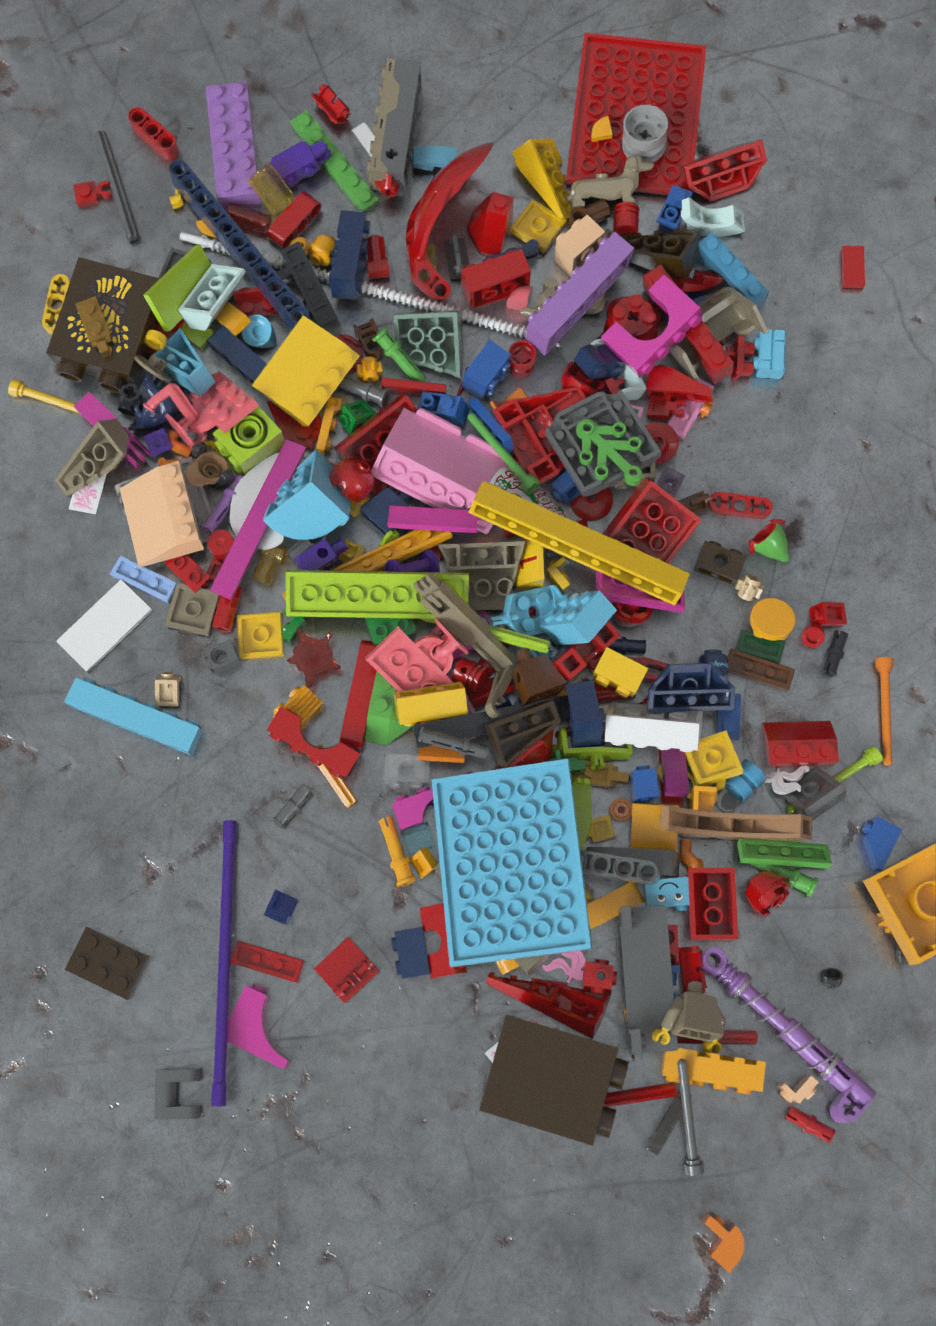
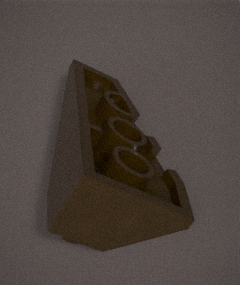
[619,228,700,279]

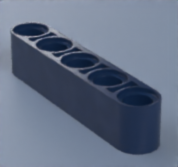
[206,326,267,384]

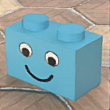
[642,877,689,912]

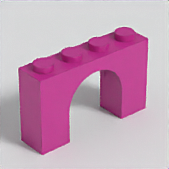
[601,275,703,378]

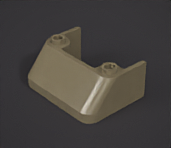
[660,287,769,381]

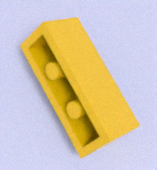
[394,682,468,726]

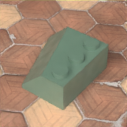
[393,310,464,378]

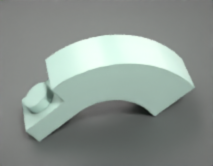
[681,198,745,237]

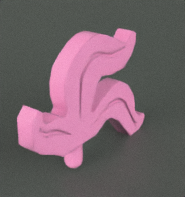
[542,951,586,983]

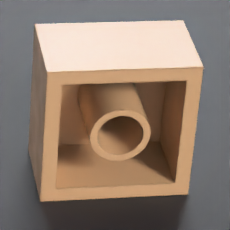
[554,215,605,278]

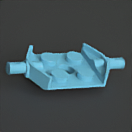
[490,585,563,636]

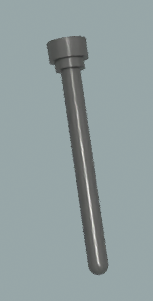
[677,1059,704,1176]

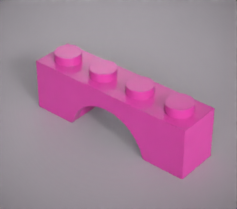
[392,771,473,832]

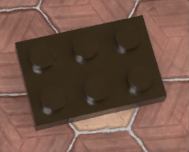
[64,927,150,1000]

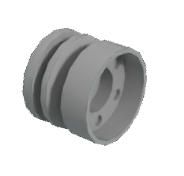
[622,105,668,163]

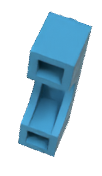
[696,232,769,309]

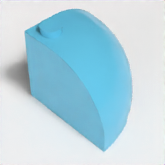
[263,449,350,540]

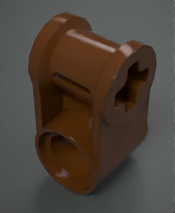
[353,318,384,362]

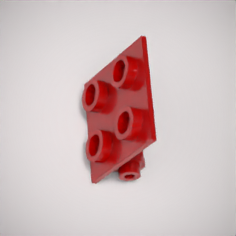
[314,937,379,1003]

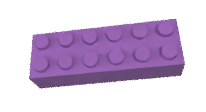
[205,81,262,210]
[525,232,634,356]

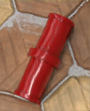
[785,1105,836,1144]

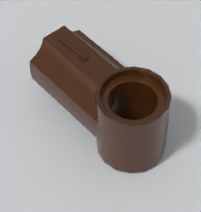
[568,200,611,230]

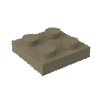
[165,583,220,636]

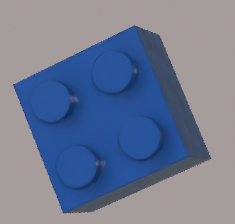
[462,340,511,403]

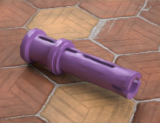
[201,475,243,535]

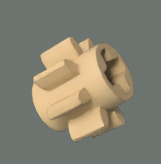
[735,573,764,601]

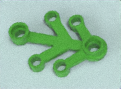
[576,419,642,486]

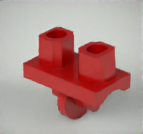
[725,335,755,380]

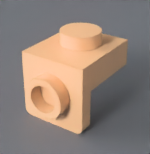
[778,1075,819,1104]

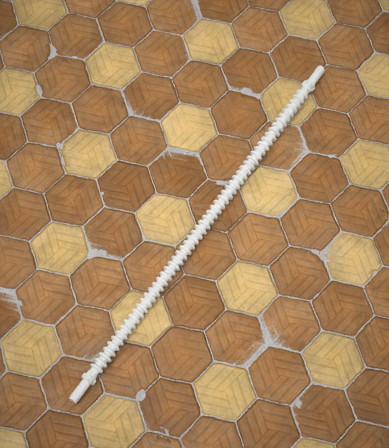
[180,231,561,347]

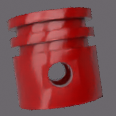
[613,202,640,235]
[207,530,235,562]
[452,657,489,692]

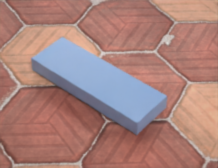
[110,555,178,604]

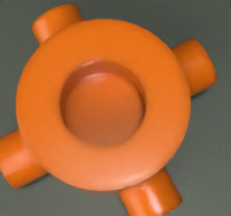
[699,402,713,418]

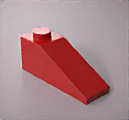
[646,364,713,403]

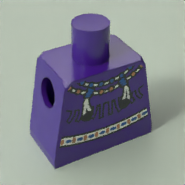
[295,538,348,571]

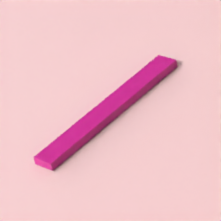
[210,439,306,600]

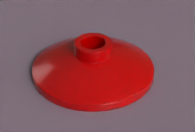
[644,422,679,464]
[570,487,613,521]

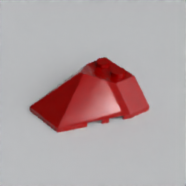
[493,387,586,485]

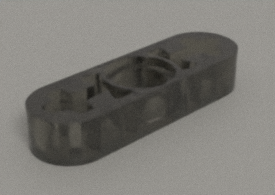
[646,1089,692,1156]

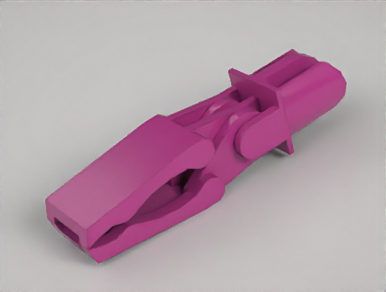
[73,392,152,469]

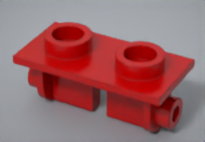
[311,84,351,124]
[165,554,210,593]
[679,945,707,993]

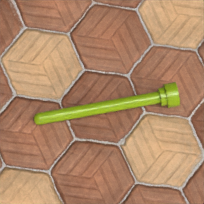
[786,745,883,814]

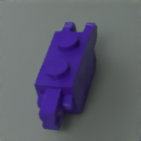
[260,141,331,190]

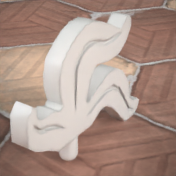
[762,765,810,795]

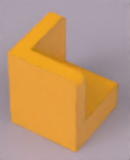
[690,786,717,812]

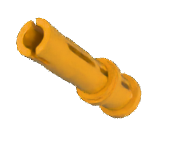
[379,816,417,887]

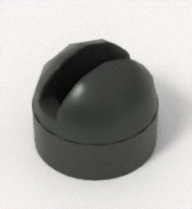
[823,968,843,989]

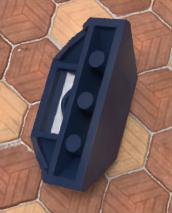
[647,663,735,713]

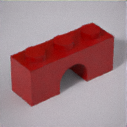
[552,620,621,681]
[419,903,467,978]

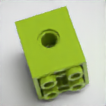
[213,406,285,476]

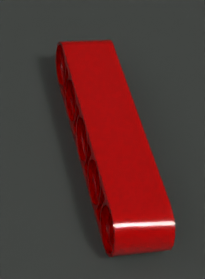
[339,640,378,750]

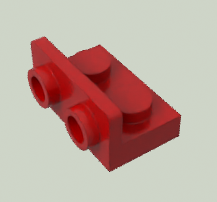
[233,287,281,319]

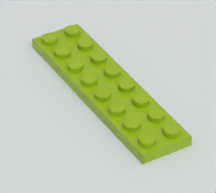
[285,570,469,619]

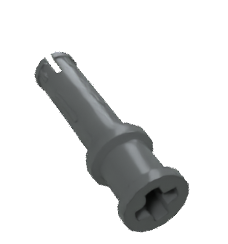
[338,376,391,408]

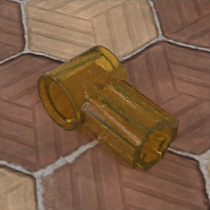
[252,544,289,586]

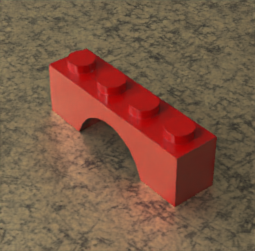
[267,705,361,778]

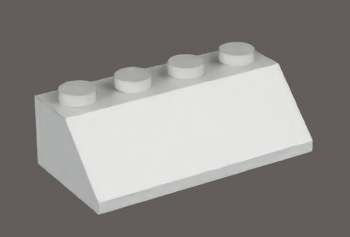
[605,701,703,752]

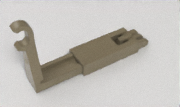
[414,573,520,719]

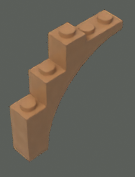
[659,806,812,841]

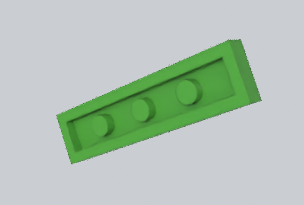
[737,838,832,869]

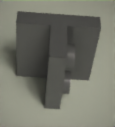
[782,766,845,821]

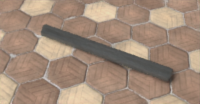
[95,130,139,241]

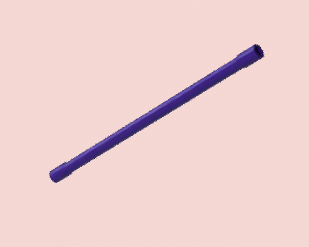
[211,820,237,1107]

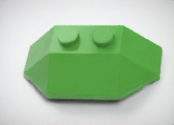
[365,671,412,746]

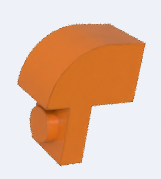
[701,1213,745,1273]

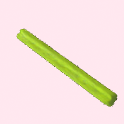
[421,619,550,654]

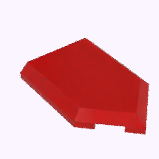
[266,401,322,450]

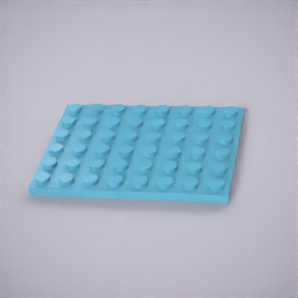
[432,759,593,967]

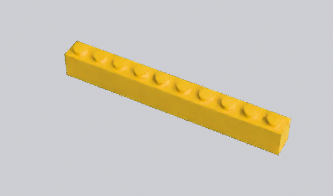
[469,481,690,606]

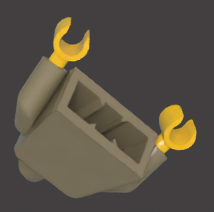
[652,981,726,1054]

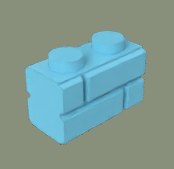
[753,329,786,379]

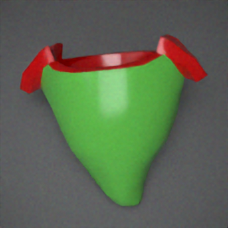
[748,519,791,562]

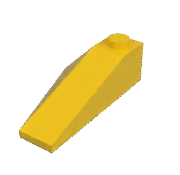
[512,138,573,219]

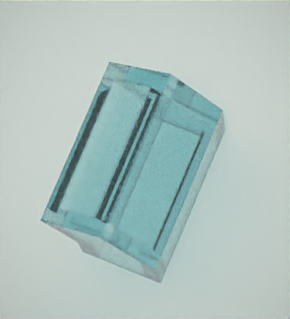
[400,822,436,856]

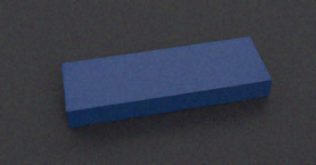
[469,397,514,453]

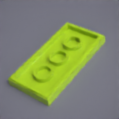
[143,245,211,331]

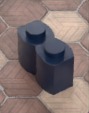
[574,345,626,379]

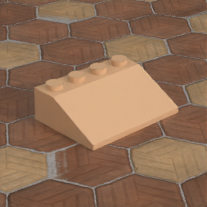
[120,461,204,567]

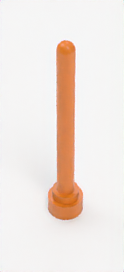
[875,657,894,766]

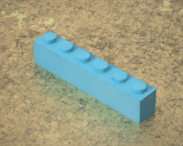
[64,677,203,756]

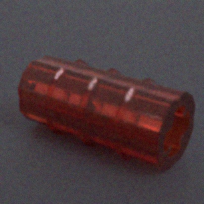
[226,203,272,234]

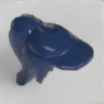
[128,372,178,431]

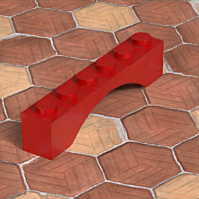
[643,265,733,385]

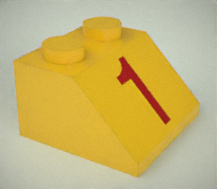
[513,540,544,592]

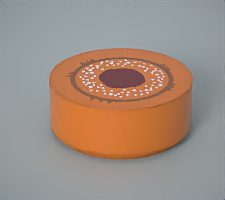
[609,798,632,822]

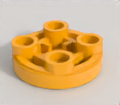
[750,598,796,641]

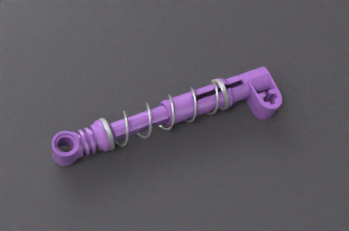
[699,947,876,1124]

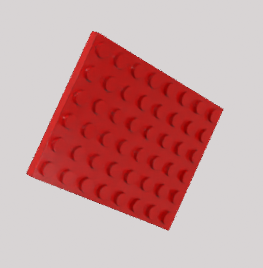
[566,32,707,195]

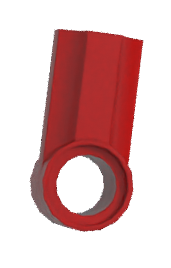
[366,235,390,279]

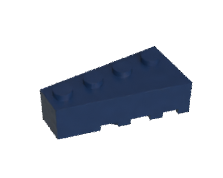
[329,210,371,300]

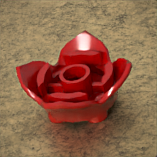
[603,294,661,341]

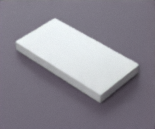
[56,580,153,673]

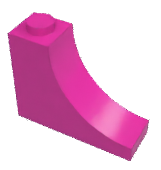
[227,983,290,1069]

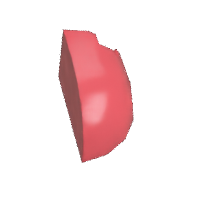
[507,285,533,311]

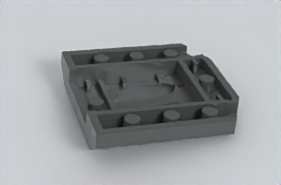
[545,391,661,496]

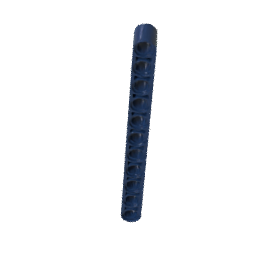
[169,160,310,330]

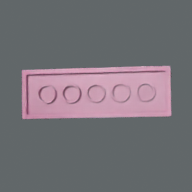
[371,408,509,535]

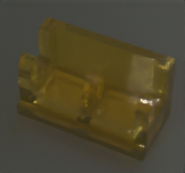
[247,162,295,216]

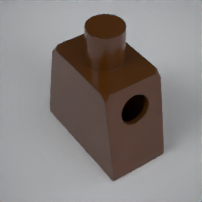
[513,649,567,706]

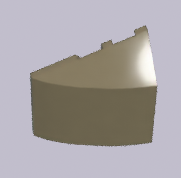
[438,541,526,610]

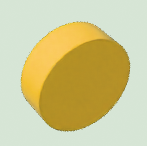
[144,330,167,350]

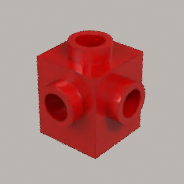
[582,959,617,994]

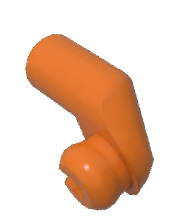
[167,430,191,458]
[680,839,704,868]

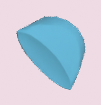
[241,315,276,348]

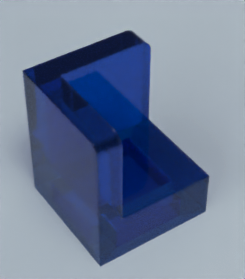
[264,889,298,926]

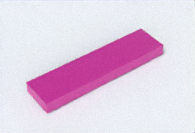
[388,506,478,533]

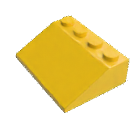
[251,316,359,426]

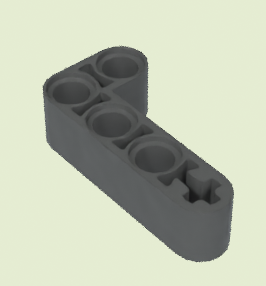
[586,847,680,878]

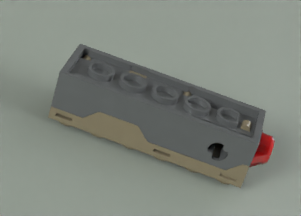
[367,58,422,197]

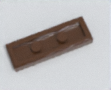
[727,648,795,692]

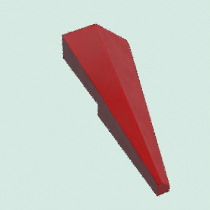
[486,972,612,1039]

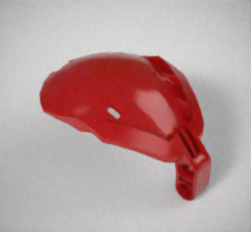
[406,142,494,301]

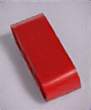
[128,107,180,160]
[266,191,322,249]

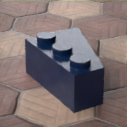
[566,680,605,748]

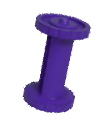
[384,549,440,573]

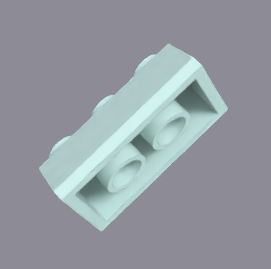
[178,264,246,331]

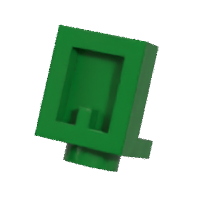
[339,399,376,434]
[282,608,307,646]
[551,749,586,774]

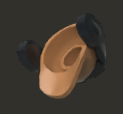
[185,441,235,488]

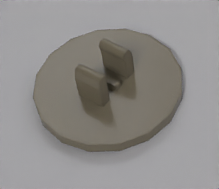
[134,355,173,383]

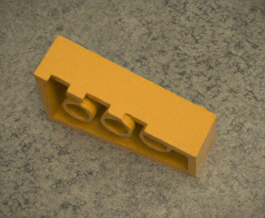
[660,1048,766,1094]

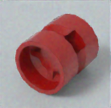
[508,340,536,379]

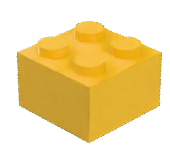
[592,647,648,698]

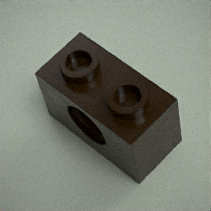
[693,541,747,586]

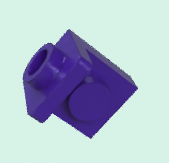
[143,426,172,456]

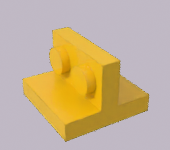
[685,731,743,791]

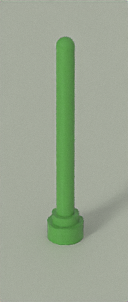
[467,413,540,495]

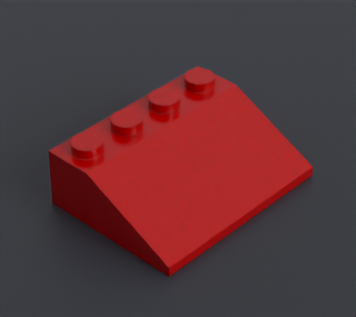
[333,395,417,497]
[602,478,702,564]

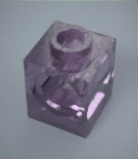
[657,466,686,498]

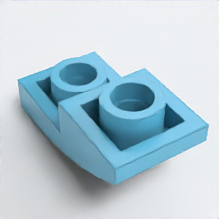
[412,146,457,171]

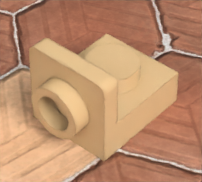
[155,671,181,706]

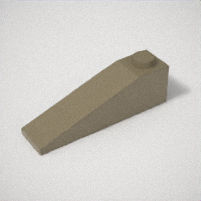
[55,419,129,496]

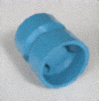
[725,759,766,803]

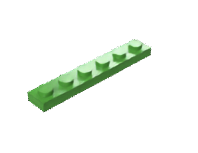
[290,110,380,213]

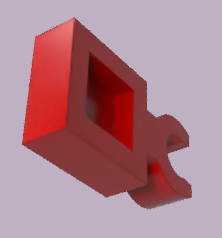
[73,181,112,207]
[647,396,687,420]

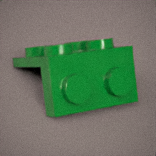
[365,618,416,645]

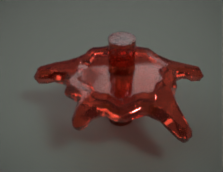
[286,628,341,688]

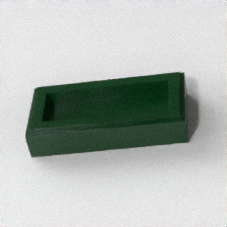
[736,629,785,664]

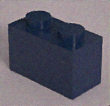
[391,927,430,979]

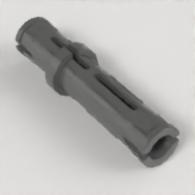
[418,727,489,759]

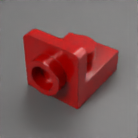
[809,602,847,627]

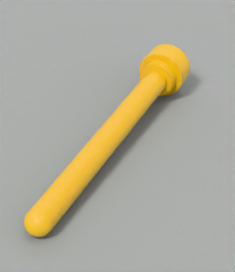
[8,378,79,413]

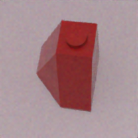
[467,191,514,256]

